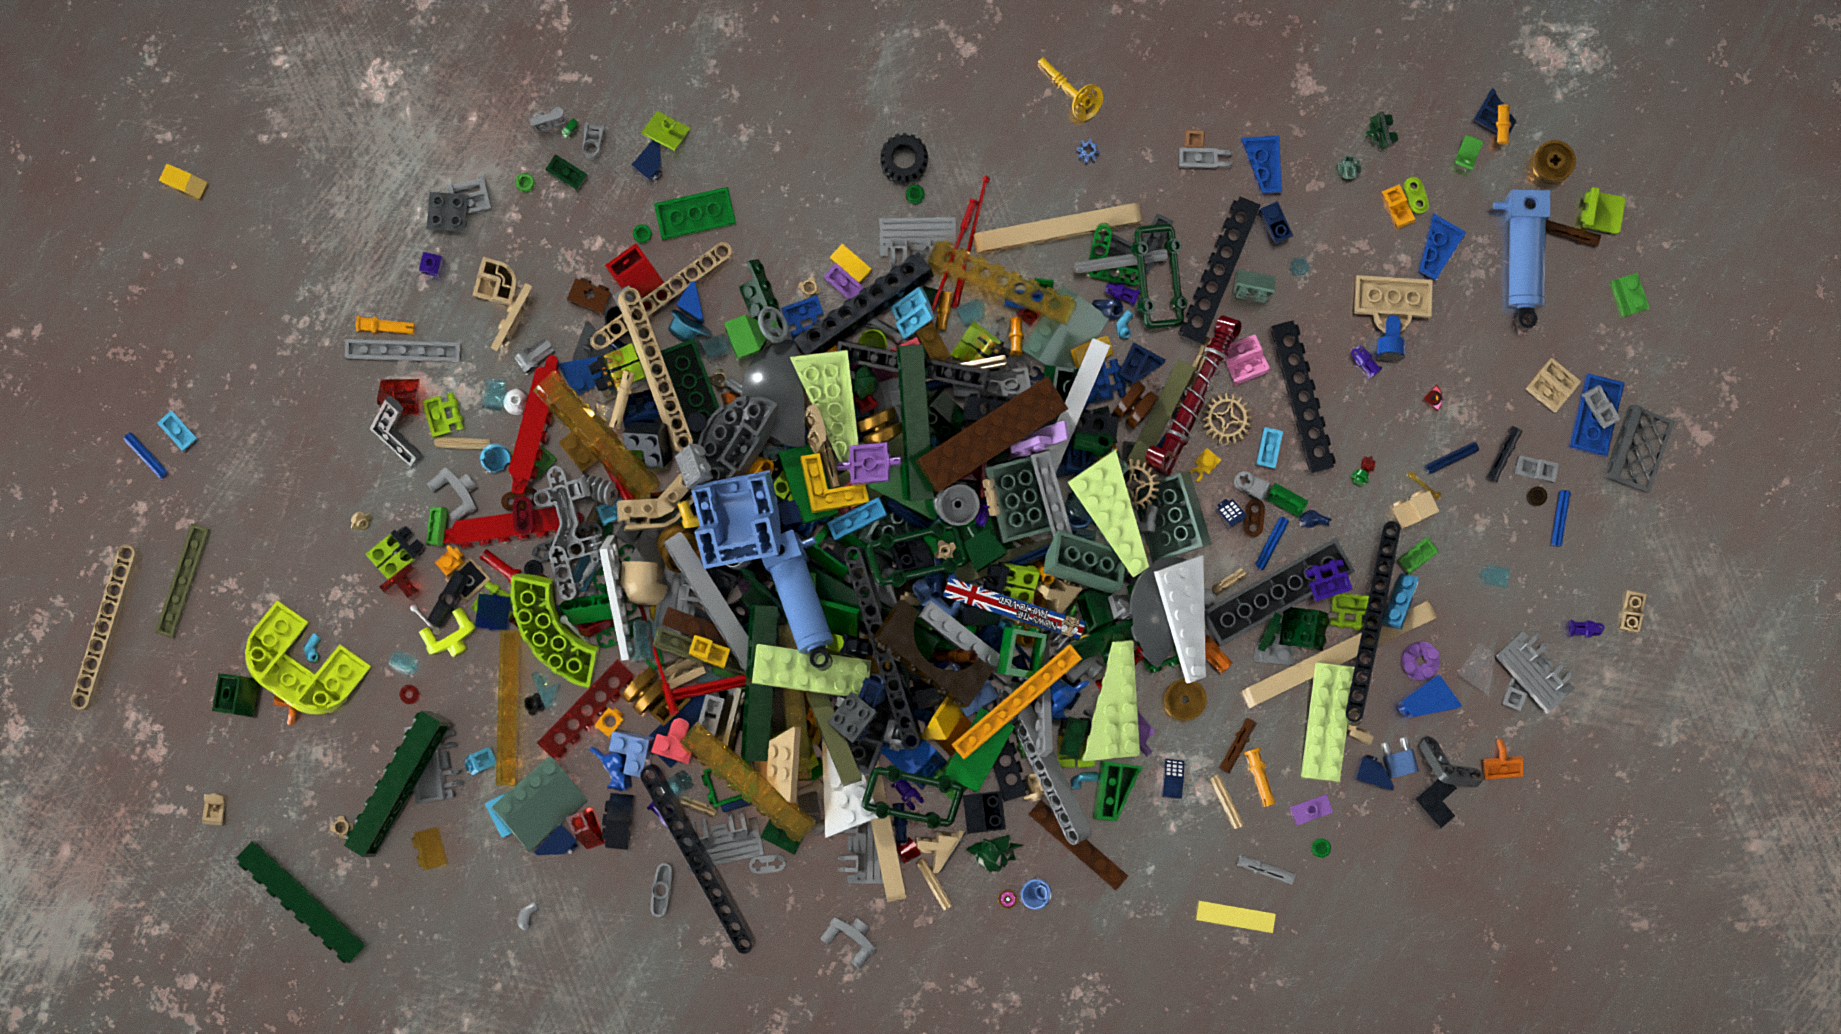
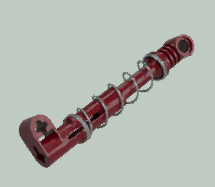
[1145,315,1242,476]

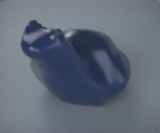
[1092,299,1124,320]
[1299,510,1332,528]

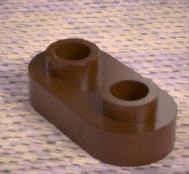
[501,488,540,512]
[1243,499,1265,538]

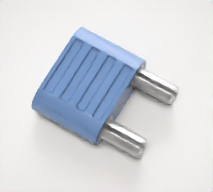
[1383,737,1419,779]

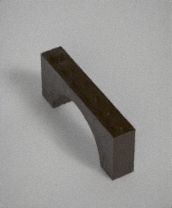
[872,600,994,708]

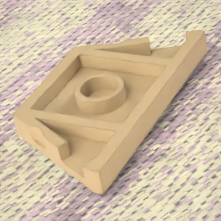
[490,283,532,352]
[767,727,801,802]

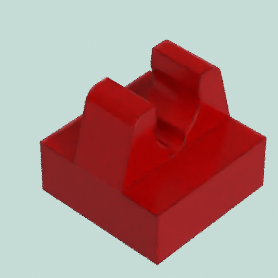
[853,395,879,415]
[896,837,921,864]

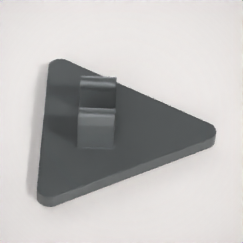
[572,322,613,361]

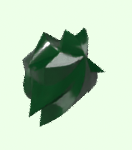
[850,364,879,400]
[966,835,1023,872]

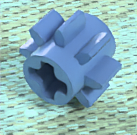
[1077,138,1100,163]

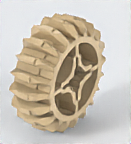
[1201,393,1253,445]
[1121,459,1159,511]

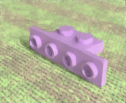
[1008,421,1069,459]

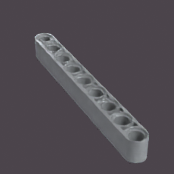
[664,532,748,674]
[998,682,1091,845]

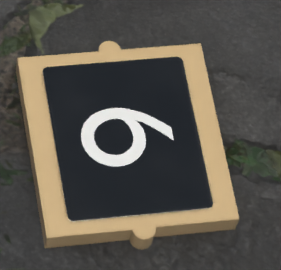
[445,556,491,602]

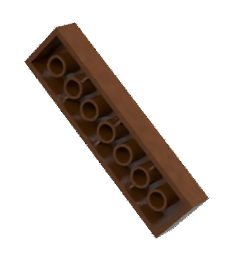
[916,376,1068,493]

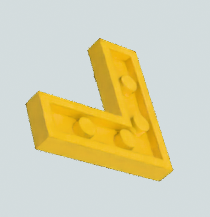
[800,453,869,513]

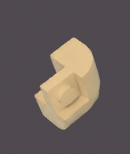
[472,257,516,305]
[621,561,668,606]

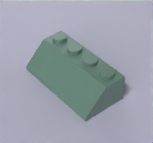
[1043,531,1125,594]

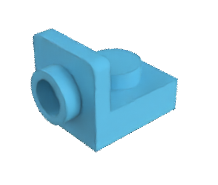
[464,746,498,776]

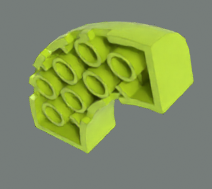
[511,574,600,688]

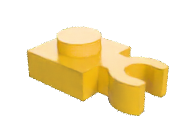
[1189,448,1221,483]

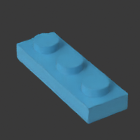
[827,497,888,541]
[1382,573,1420,630]

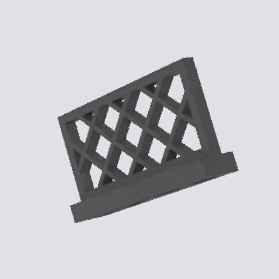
[1604,405,1675,493]

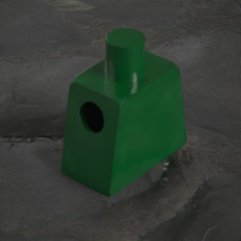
[964,523,1009,573]

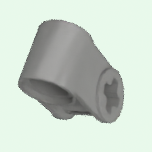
[582,122,605,160]
[1234,471,1272,502]

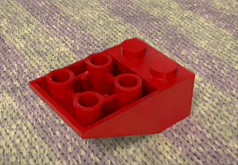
[605,243,665,311]

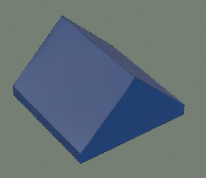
[676,281,705,324]

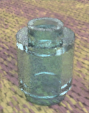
[388,651,418,676]

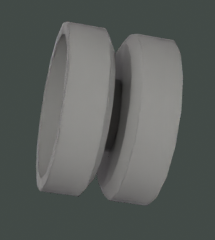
[933,480,980,526]

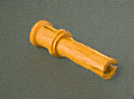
[356,315,415,335]
[1244,747,1276,807]

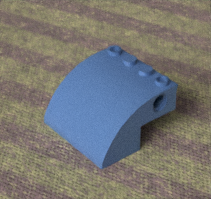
[691,470,781,569]

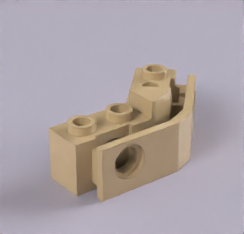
[616,473,694,531]

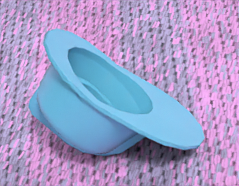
[668,309,712,340]

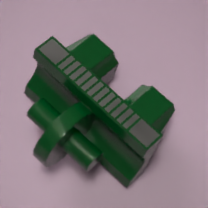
[1365,112,1399,150]

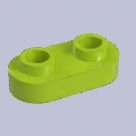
[1403,177,1429,215]

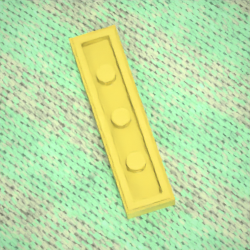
[1196,901,1276,933]

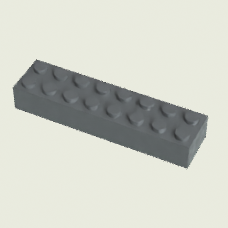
[1204,538,1355,647]

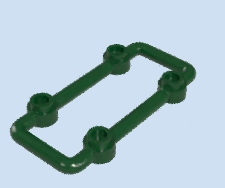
[1131,224,1188,329]
[866,521,969,587]
[862,765,964,829]

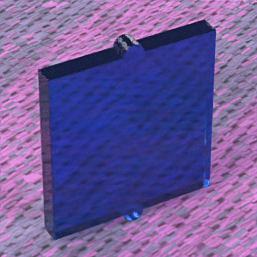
[475,593,511,631]

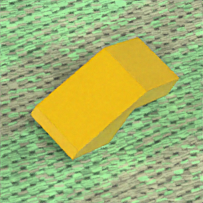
[159,164,207,199]

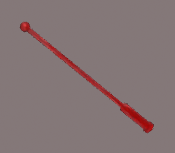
[950,176,990,309]
[926,198,978,325]
[638,605,679,715]

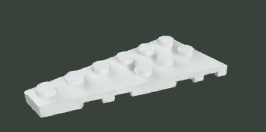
[599,534,634,661]
[1154,555,1206,683]
[822,736,878,838]

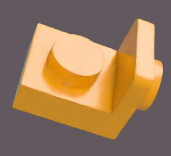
[435,545,466,578]

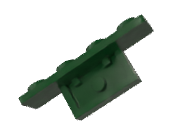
[739,259,783,330]
[739,567,788,621]

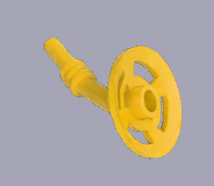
[1038,57,1103,121]

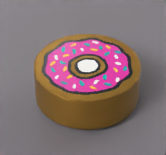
[998,889,1018,909]

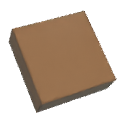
[1185,130,1205,148]

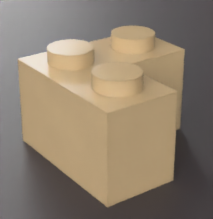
[1390,490,1439,530]

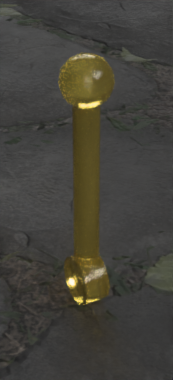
[1408,471,1441,499]

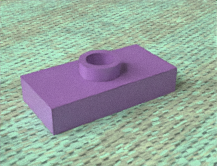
[823,263,864,299]
[1290,794,1333,825]

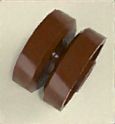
[1112,381,1159,430]

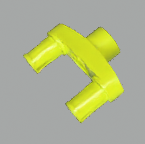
[419,607,476,657]

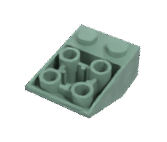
[1232,269,1275,303]

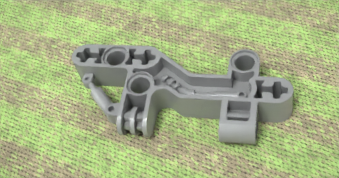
[534,466,604,600]

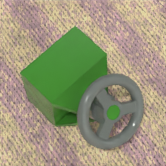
[724,307,789,364]

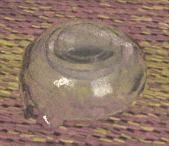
[594,401,617,425]

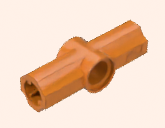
[1205,635,1233,674]

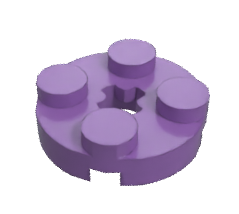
[1401,641,1440,680]

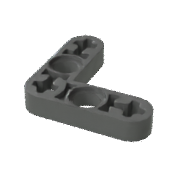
[1419,736,1484,787]

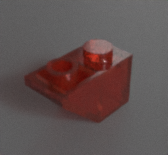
[566,807,605,850]

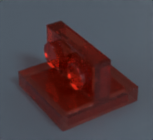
[377,379,420,414]
[379,563,419,601]

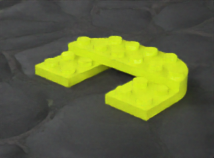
[245,601,371,714]

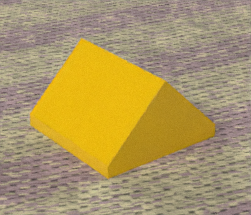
[922,696,963,740]

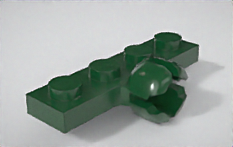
[1070,618,1134,663]

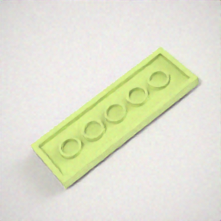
[752,644,871,697]
[1301,662,1355,782]

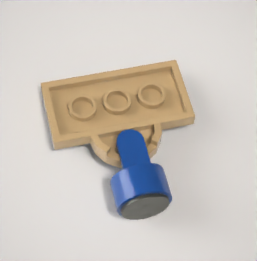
[1354,275,1433,361]

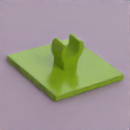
[641,111,691,151]

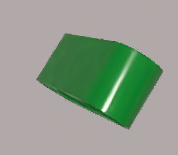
[559,594,613,625]

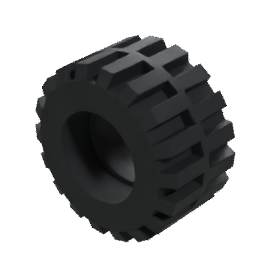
[880,133,928,184]

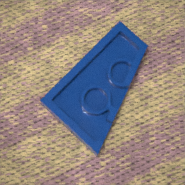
[1241,135,1282,194]
[1420,213,1466,281]
[558,355,624,398]

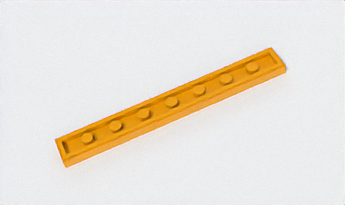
[952,644,1082,759]

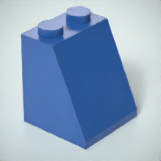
[1397,674,1462,719]
[882,722,947,790]

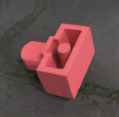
[651,718,695,765]

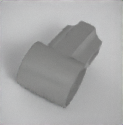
[515,337,555,373]

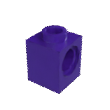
[419,252,445,278]

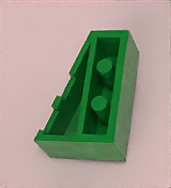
[1093,761,1143,822]

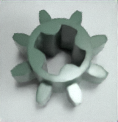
[1338,156,1361,179]

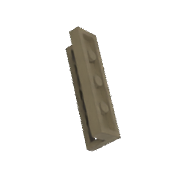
[711,686,745,764]

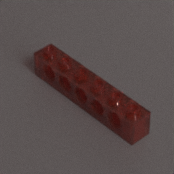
[537,659,635,759]

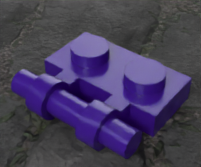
[1305,559,1353,602]

